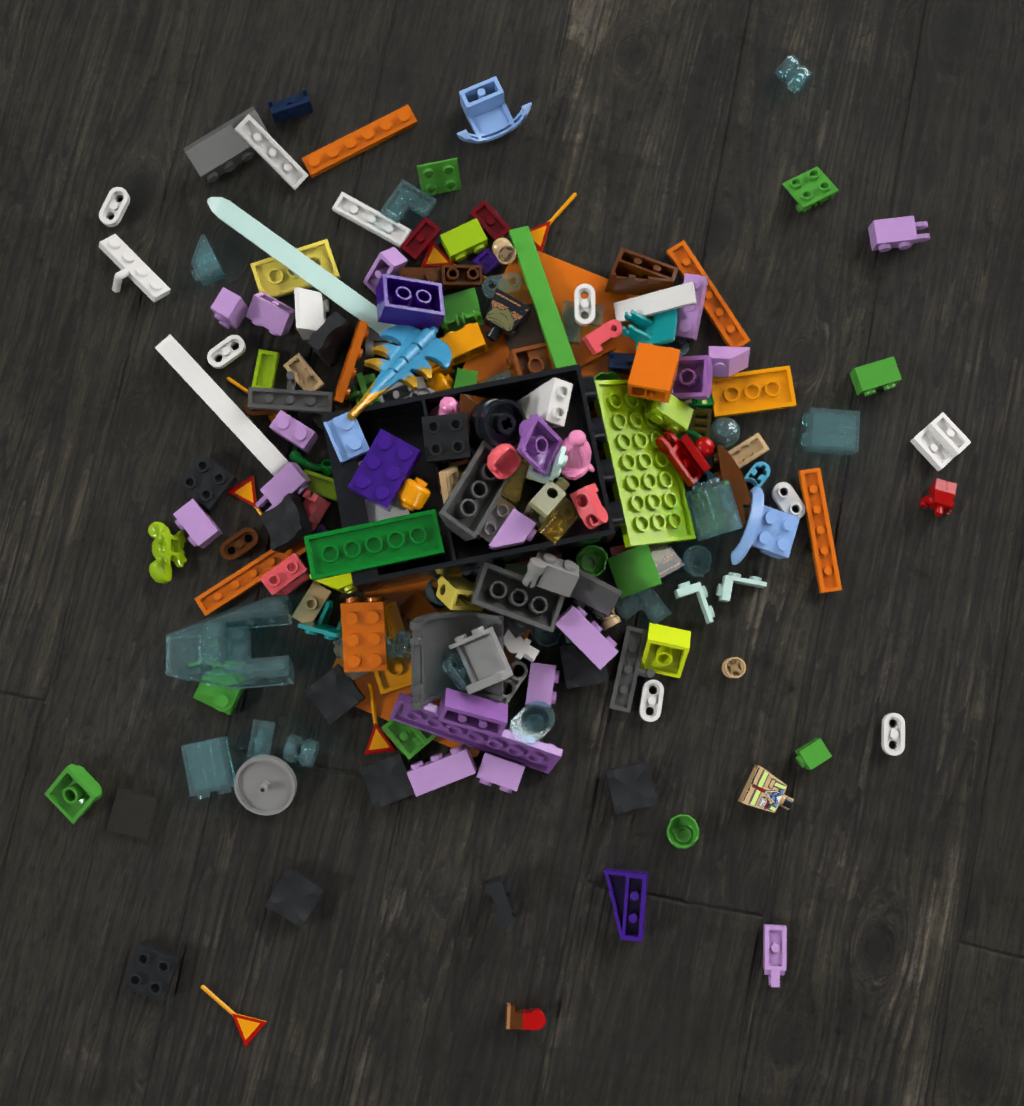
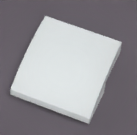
[910,412,971,471]

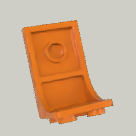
[340,595,388,673]

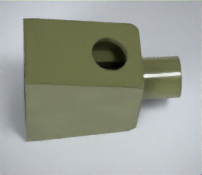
[523,477,570,529]

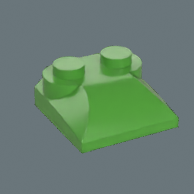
[193,659,249,715]
[45,764,102,824]

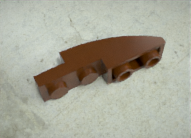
[399,265,483,291]
[711,445,751,529]

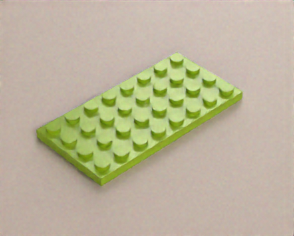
[594,380,696,548]

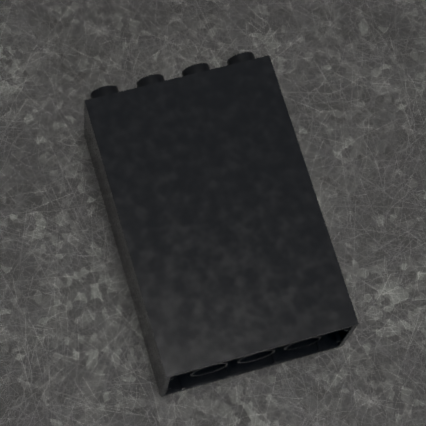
[321,364,624,593]

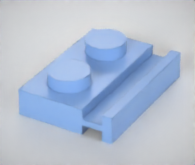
[323,411,369,464]

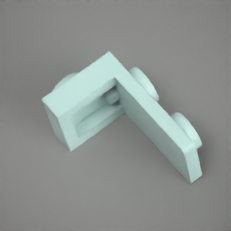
[525,446,568,484]
[716,572,767,603]
[674,581,715,624]

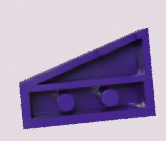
[604,868,649,942]

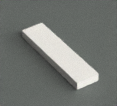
[234,114,309,190]
[332,192,412,248]
[613,282,697,323]

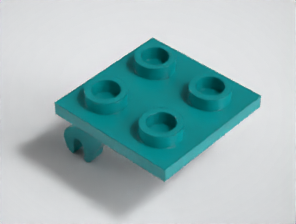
[622,309,679,351]
[298,600,342,640]

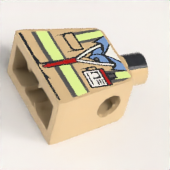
[738,765,794,813]

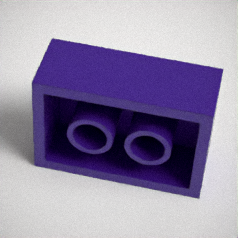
[376,274,445,329]
[348,429,422,512]

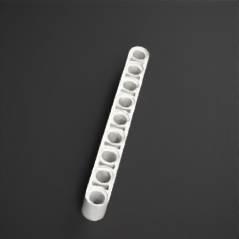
[155,334,289,476]

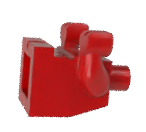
[920,478,957,516]

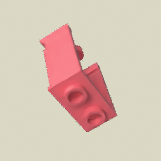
[260,553,311,599]

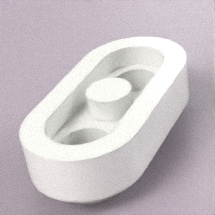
[99,187,130,227]
[574,284,595,326]
[207,335,246,369]
[771,482,806,518]
[639,680,664,722]
[881,713,905,756]

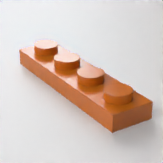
[333,320,370,403]

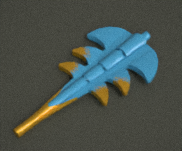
[347,325,452,421]

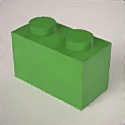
[850,356,902,397]

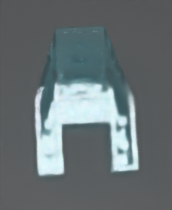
[165,596,294,690]

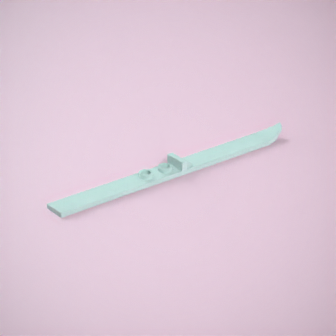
[207,197,397,344]

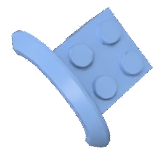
[457,76,532,143]
[731,486,800,565]

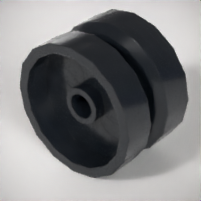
[469,399,526,448]

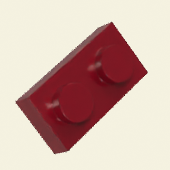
[470,200,511,242]
[400,217,442,262]

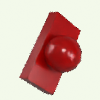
[680,434,715,472]

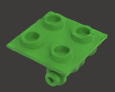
[417,158,462,197]
[782,166,839,213]
[441,287,484,334]

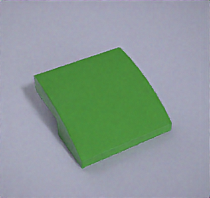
[607,545,662,599]
[381,720,437,760]

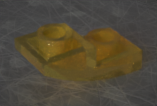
[538,498,580,544]

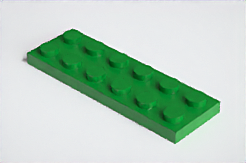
[304,509,445,581]

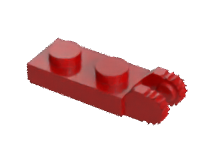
[655,429,704,487]

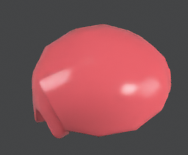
[487,443,521,479]

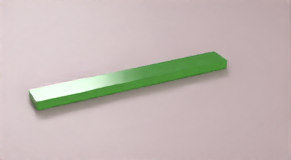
[508,226,576,368]

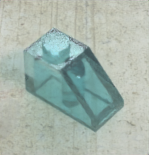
[191,235,226,287]

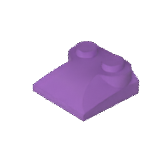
[671,355,713,401]
[517,414,563,477]

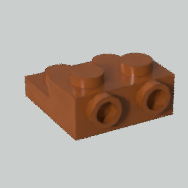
[506,342,555,376]

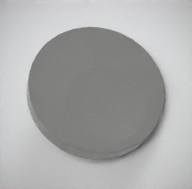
[234,754,297,816]

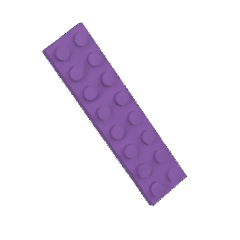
[389,693,563,774]

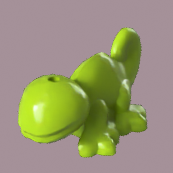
[148,521,187,584]

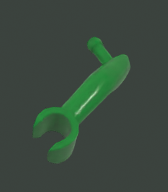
[289,446,332,476]

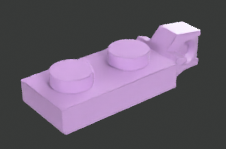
[763,924,787,987]

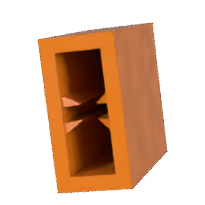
[627,342,680,403]

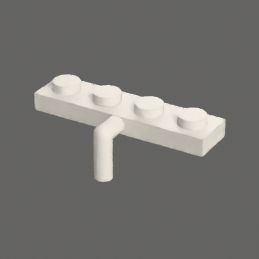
[99,234,171,302]

